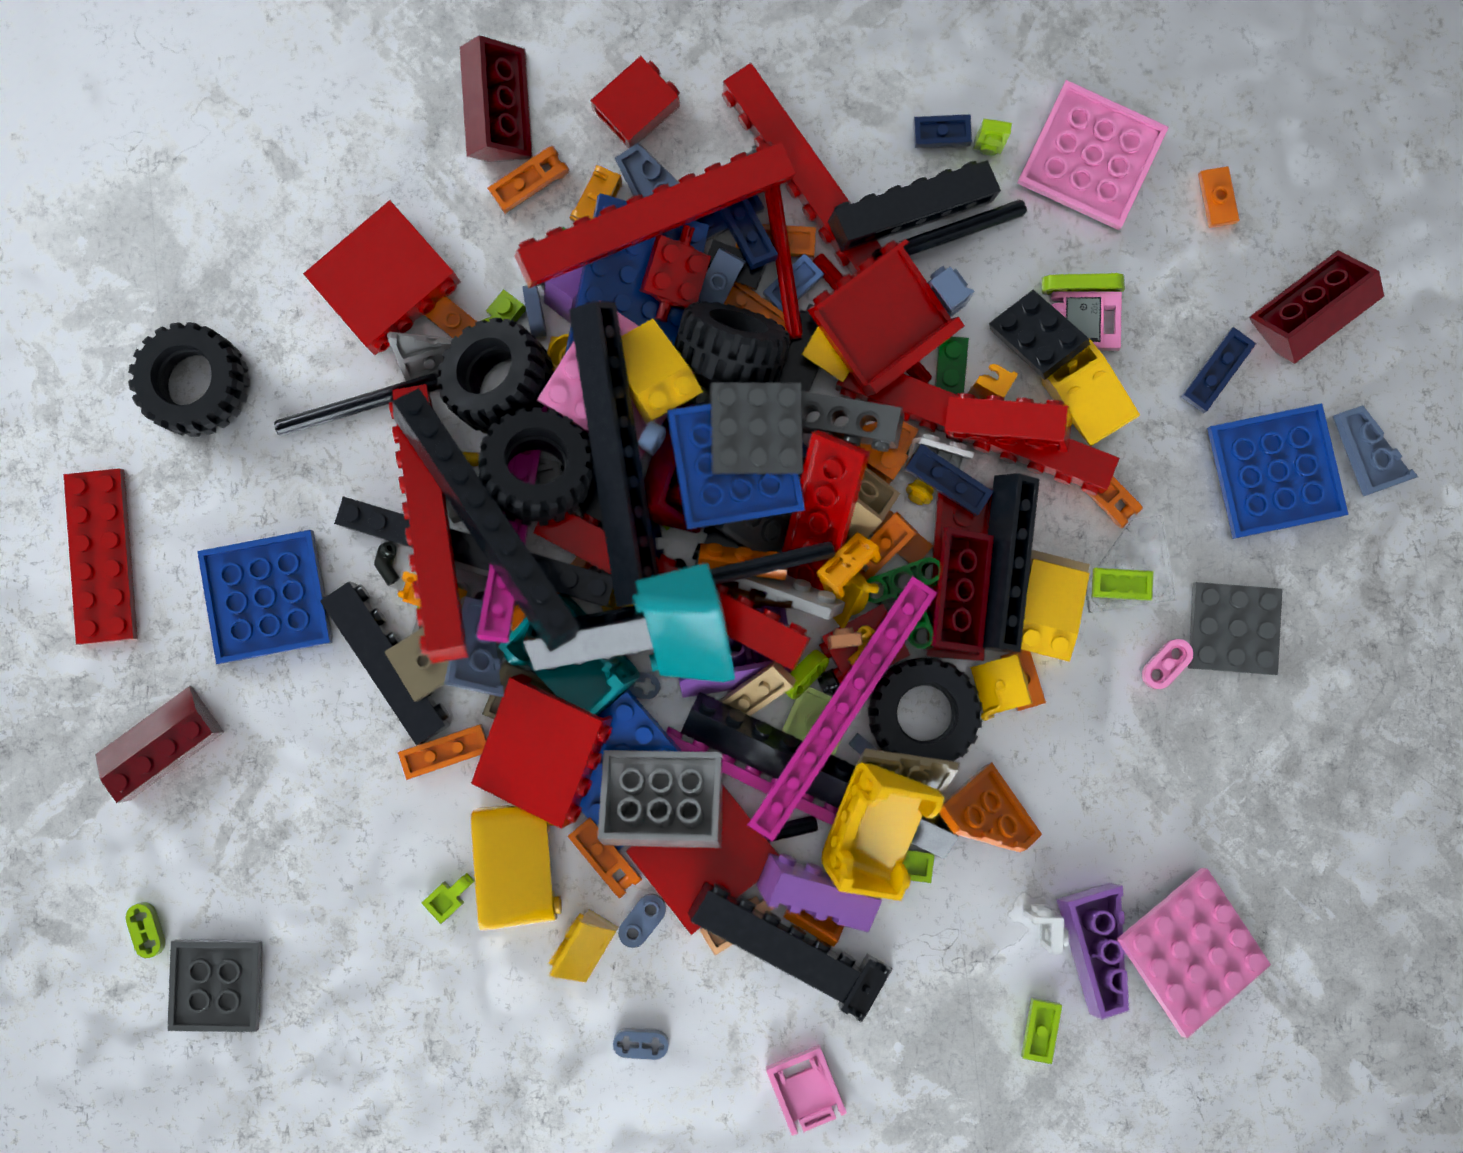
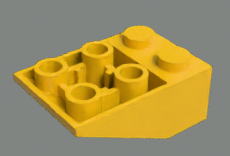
[1041,338,1140,446]
[548,909,619,983]

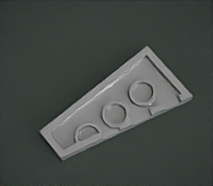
[735,574,845,620]

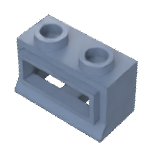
[928,266,975,317]

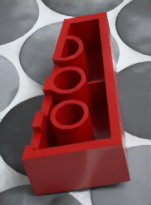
[945,393,1072,453]

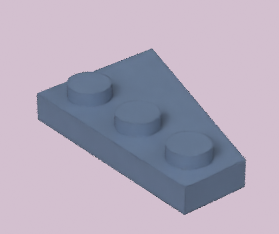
[615,143,679,198]
[1332,405,1418,496]
[444,596,504,697]

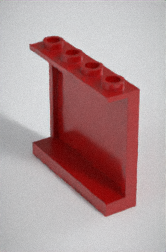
[303,200,461,355]
[807,239,965,396]
[471,674,613,829]
[625,783,780,935]

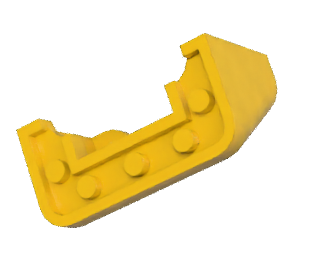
[821,762,944,901]
[471,805,562,930]

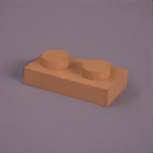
[827,628,862,650]

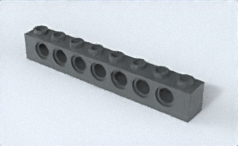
[684,373,905,452]

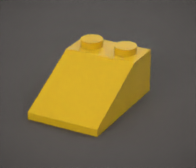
[621,319,703,425]
[1021,558,1090,662]

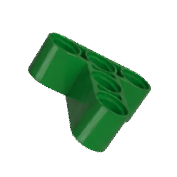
[866,557,940,650]

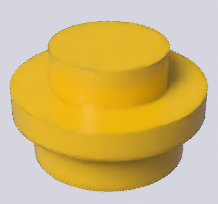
[906,479,934,505]

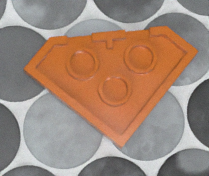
[939,763,1042,853]

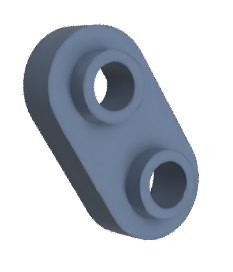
[618,894,666,948]

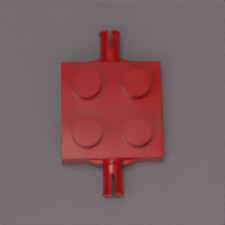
[640,225,711,322]

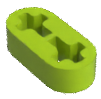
[785,649,829,700]
[125,902,166,958]

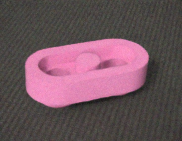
[1142,639,1193,689]

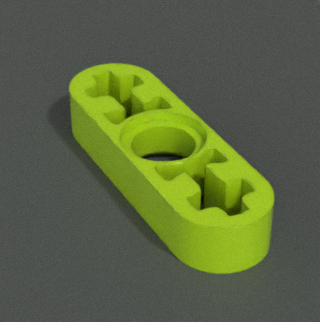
[1041,273,1125,295]

